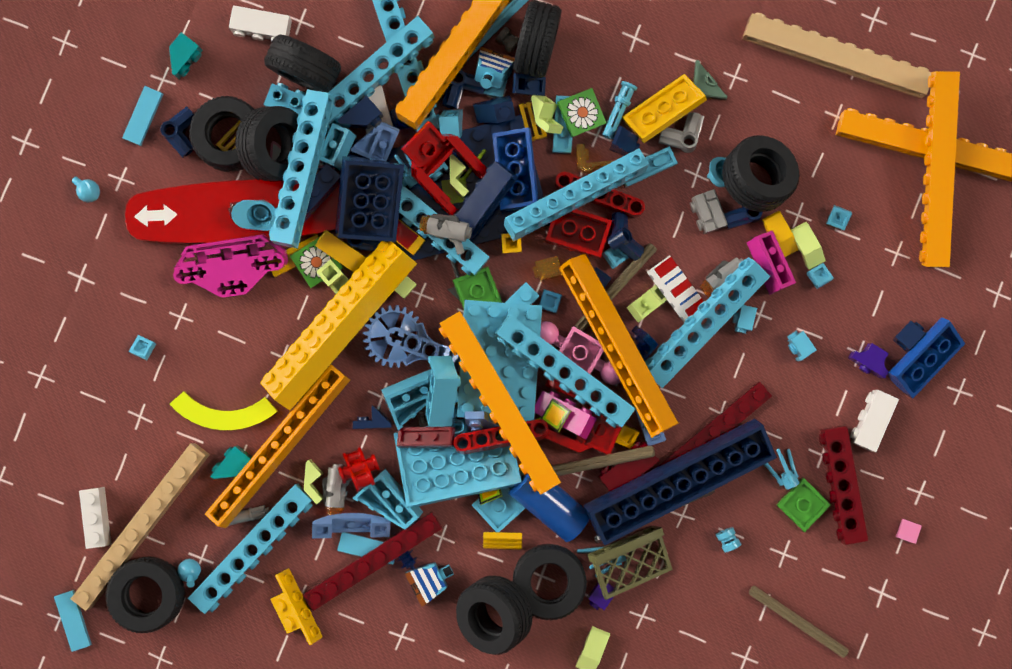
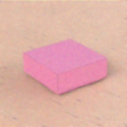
[896,519,922,544]

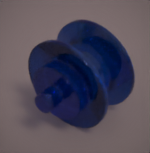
[397,550,417,570]

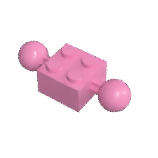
[540,321,621,385]

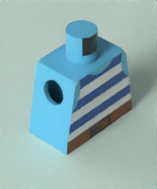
[474,47,515,89]
[405,562,454,607]

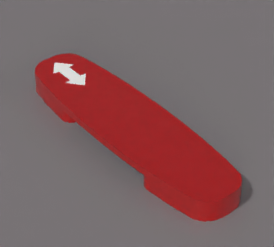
[125,179,340,245]

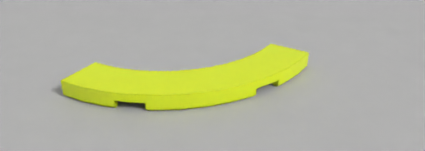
[170,391,278,430]

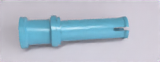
[602,81,637,139]

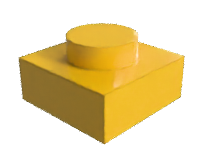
[615,424,640,449]

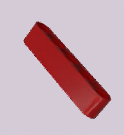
[555,172,645,218]
[454,419,548,455]

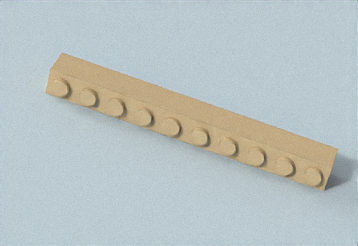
[742,13,931,99]
[71,443,210,611]

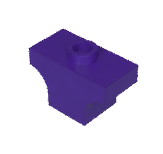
[848,343,889,378]

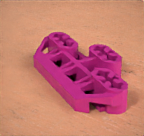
[173,234,288,297]

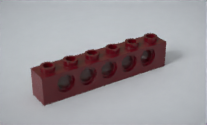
[819,426,868,545]

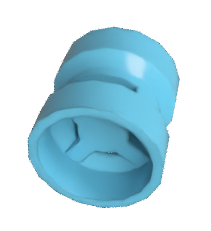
[716,527,742,553]

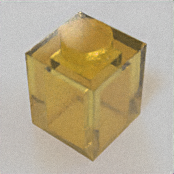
[532,256,562,282]

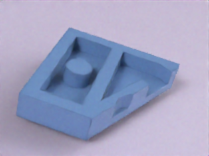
[351,122,400,162]
[465,411,500,432]

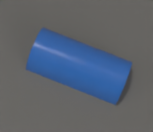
[492,127,538,211]
[887,318,965,399]
[508,474,590,542]

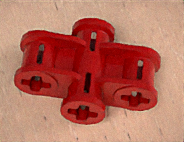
[338,447,380,492]

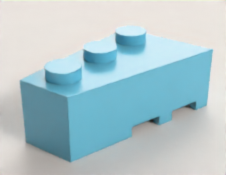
[425,356,461,427]
[381,369,432,431]
[352,469,423,530]

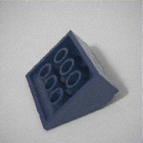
[335,156,404,242]

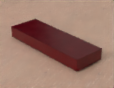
[397,427,455,448]

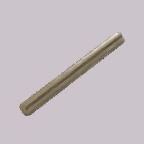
[575,243,657,332]
[552,446,655,476]
[748,586,849,658]

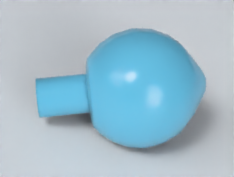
[72,176,100,203]
[177,559,201,587]

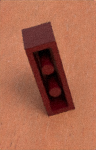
[598,441,659,492]

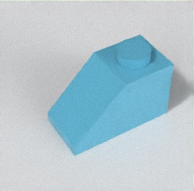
[439,109,463,138]

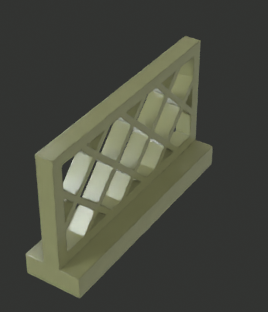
[587,525,673,600]

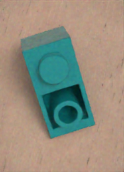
[169,32,203,79]
[210,446,252,479]

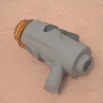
[419,214,472,255]
[700,257,747,298]
[322,464,352,515]

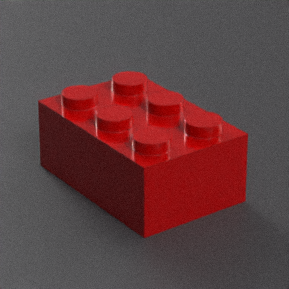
[545,209,612,259]

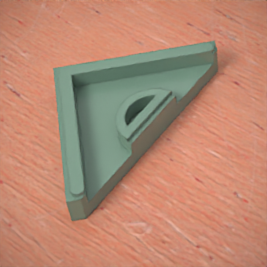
[693,60,727,100]

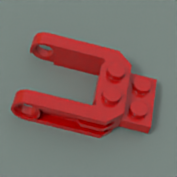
[401,121,487,216]
[534,379,621,454]

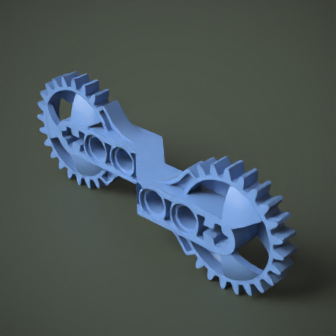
[362,305,460,372]

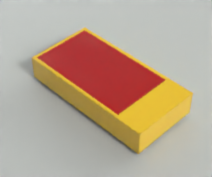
[396,219,425,256]

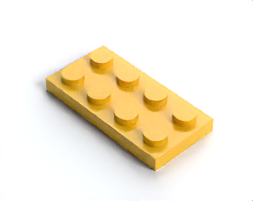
[622,74,707,143]

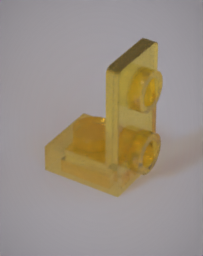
[576,144,615,173]

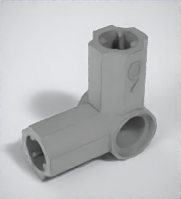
[659,112,704,153]

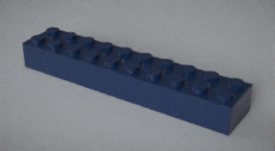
[584,418,777,546]

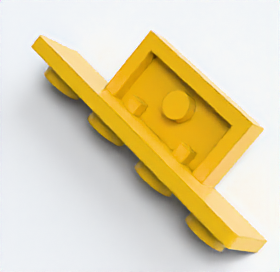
[270,568,323,645]

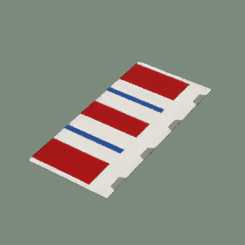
[647,255,704,322]

